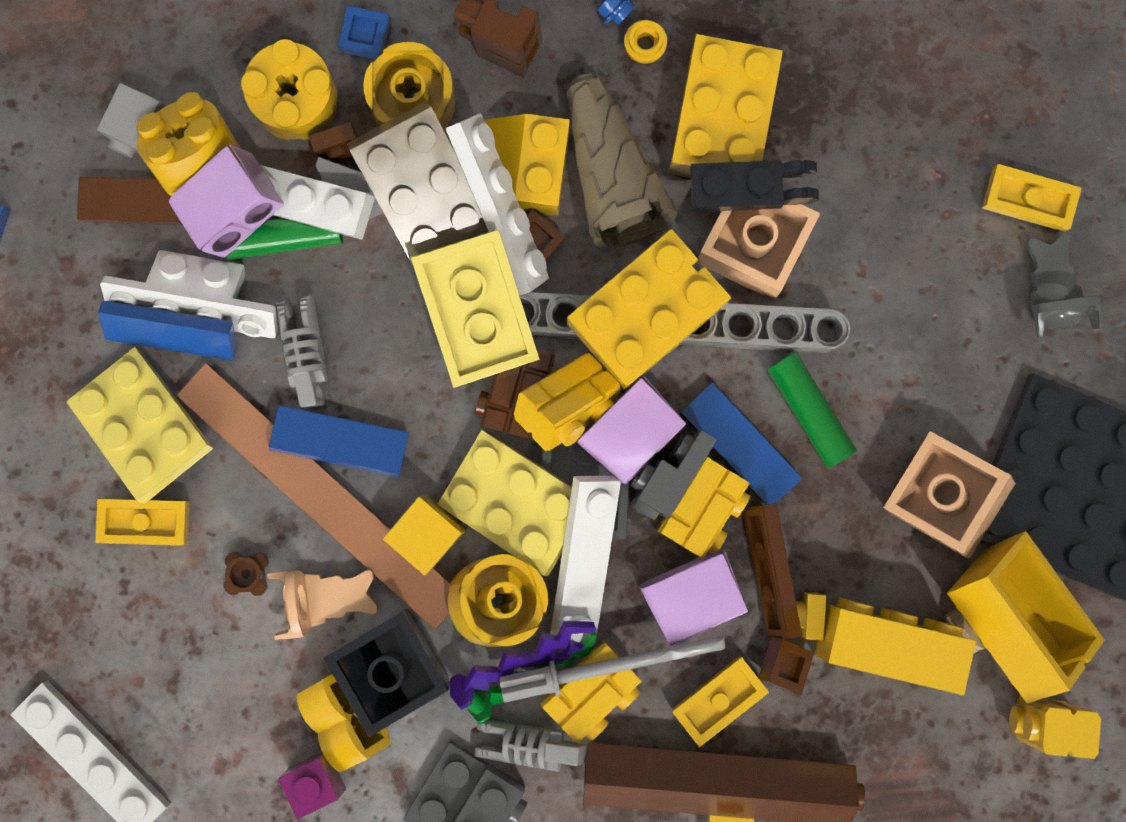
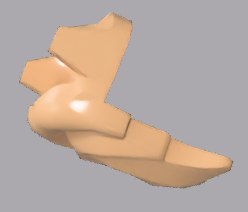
[267,570,378,640]

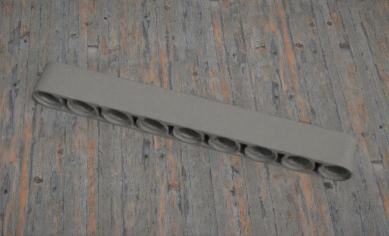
[519,292,850,353]

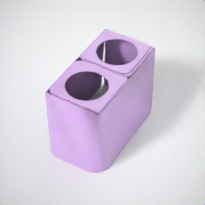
[169,144,284,258]
[576,376,686,485]
[639,549,748,646]

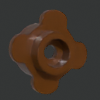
[224,552,269,596]

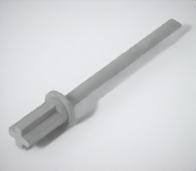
[499,636,725,703]

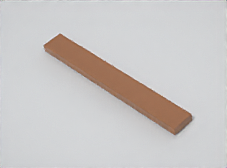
[176,363,450,630]

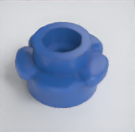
[596,0,635,25]

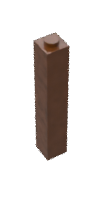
[583,743,865,822]

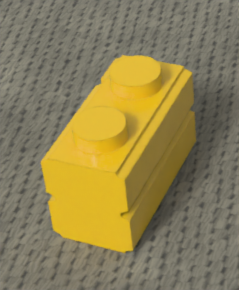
[514,353,621,451]
[656,457,751,559]
[540,639,642,744]
[1009,695,1101,759]

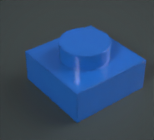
[337,5,391,60]

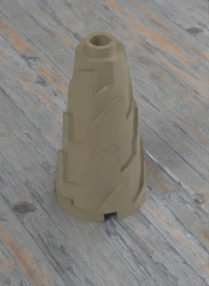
[566,74,677,248]

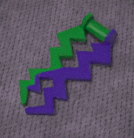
[450,621,597,724]

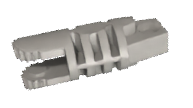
[275,293,328,408]
[474,719,587,772]

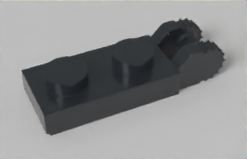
[690,160,819,212]

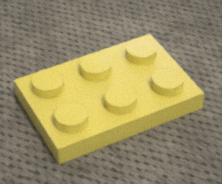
[410,229,540,388]
[66,347,214,504]
[437,430,572,576]

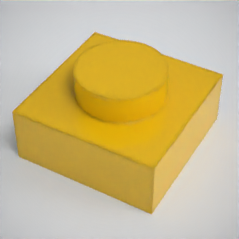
[796,591,826,640]

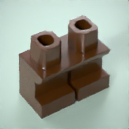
[453,0,543,78]

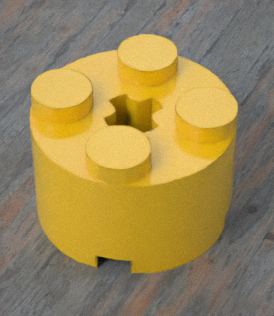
[241,39,338,140]
[363,42,456,132]
[136,92,241,196]
[448,554,548,647]

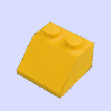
[484,114,570,216]

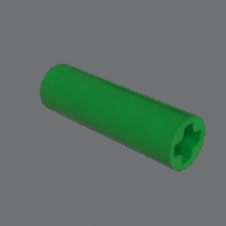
[226,218,343,261]
[767,352,857,468]

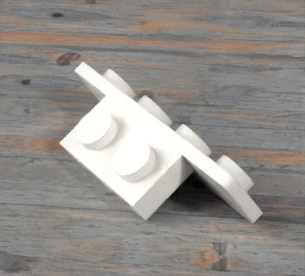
[100,250,278,338]

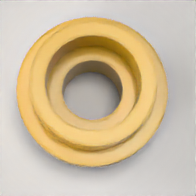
[624,20,667,64]

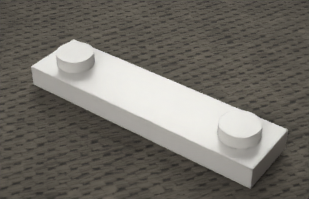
[550,475,621,646]

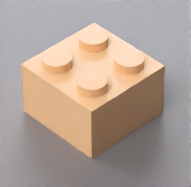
[697,204,820,301]
[883,431,1015,559]

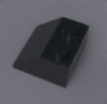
[324,608,450,737]

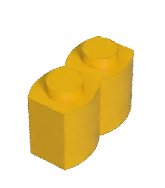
[296,674,390,773]

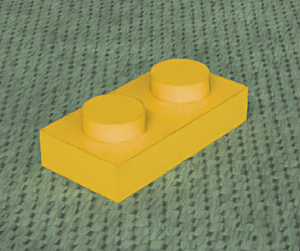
[982,164,1082,232]
[95,499,190,546]
[671,655,769,748]

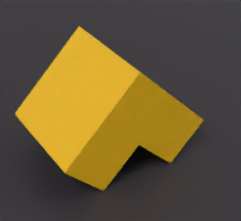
[383,494,467,576]

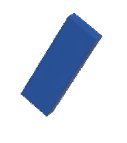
[98,301,237,361]
[680,382,802,504]
[269,405,409,477]

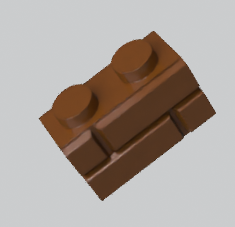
[475,349,555,441]

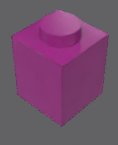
[278,752,346,820]

